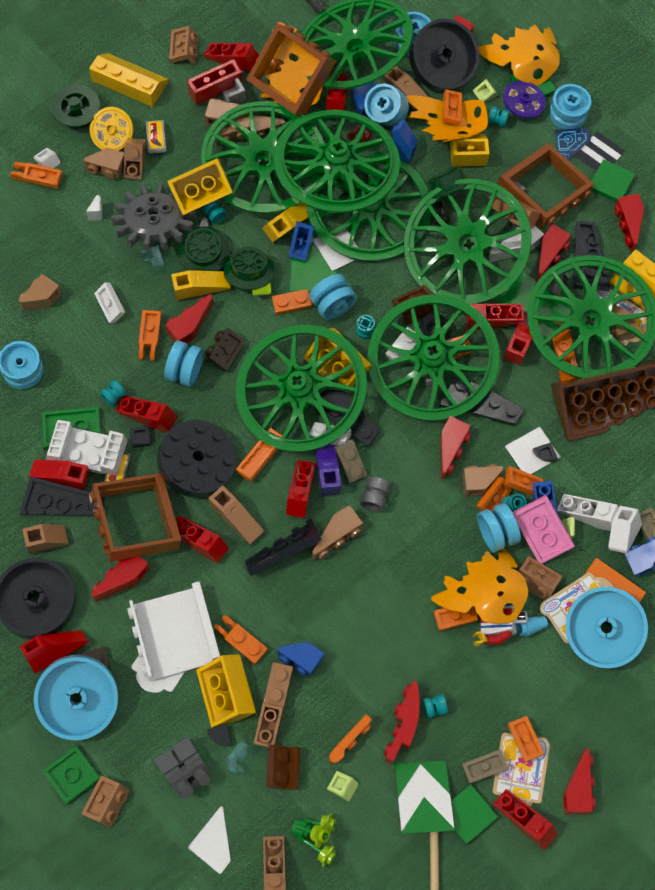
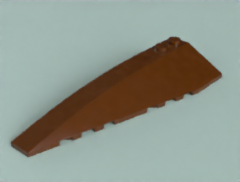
[551,360,655,441]

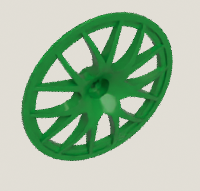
[295,0,413,89]
[201,101,324,213]
[274,110,400,213]
[306,151,431,261]
[404,179,532,304]
[527,255,655,379]
[367,295,499,421]
[236,325,367,452]

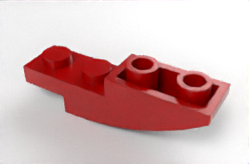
[383,680,420,765]

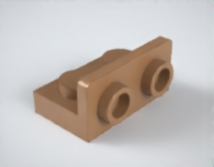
[169,26,198,64]
[518,556,562,601]
[81,776,129,828]

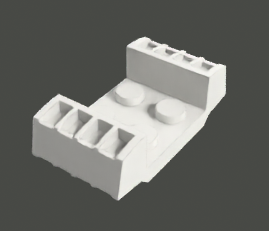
[46,420,128,476]

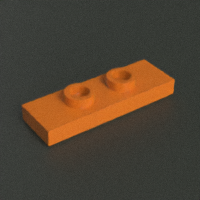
[551,329,578,381]
[235,428,282,482]

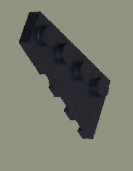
[573,221,610,291]
[312,373,380,447]
[19,477,106,516]
[245,517,322,576]

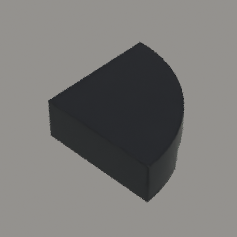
[532,442,558,462]
[207,725,232,746]

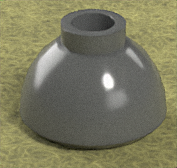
[546,273,568,297]

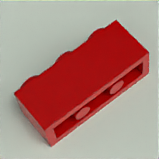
[187,59,242,105]

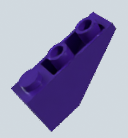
[315,444,341,496]

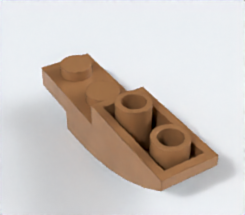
[215,116,285,147]
[253,662,293,747]

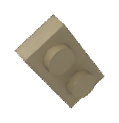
[334,439,367,483]
[462,749,509,785]

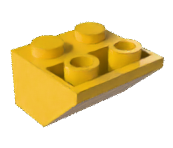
[450,134,489,167]

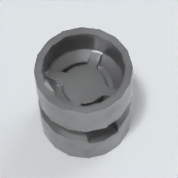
[360,477,391,512]

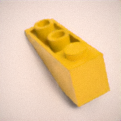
[262,203,308,243]
[171,270,231,300]

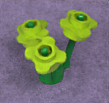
[291,813,336,868]

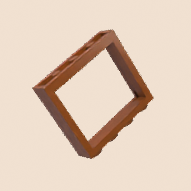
[246,23,336,116]
[497,143,594,229]
[89,473,181,562]

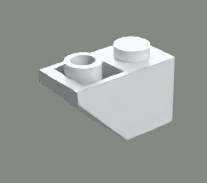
[608,506,642,554]

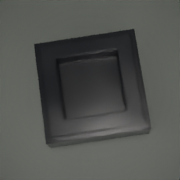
[130,426,151,448]

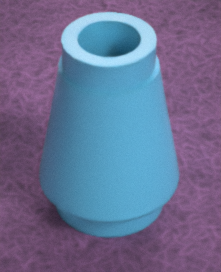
[517,616,548,637]

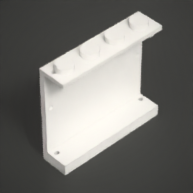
[127,582,220,682]

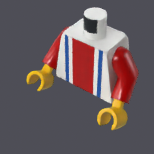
[472,592,528,647]

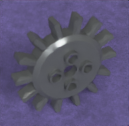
[111,183,196,252]

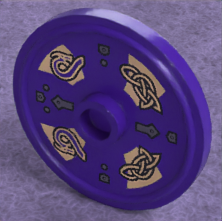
[503,81,546,119]

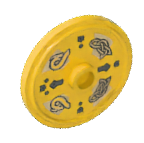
[90,107,133,151]

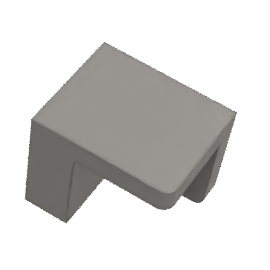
[222,78,246,105]

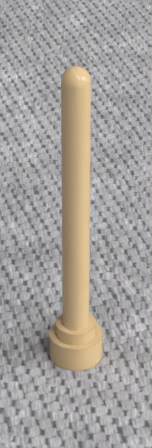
[430,832,439,890]

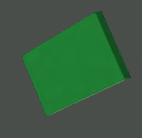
[42,407,101,450]

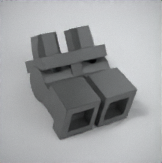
[153,737,211,798]

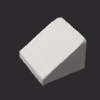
[33,148,60,168]
[86,195,102,221]

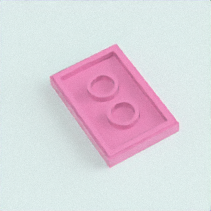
[512,495,575,563]

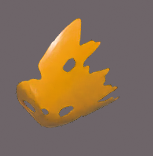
[478,25,560,86]
[260,29,323,105]
[406,95,488,142]
[431,549,528,624]

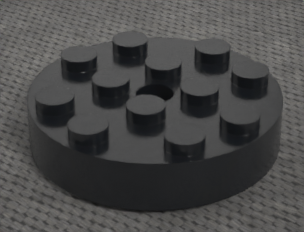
[409,18,479,92]
[157,420,236,498]
[0,558,76,640]

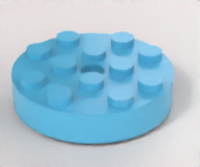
[565,587,648,668]
[34,655,118,740]

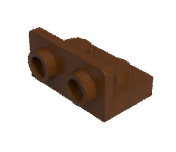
[392,285,434,325]
[266,744,300,790]

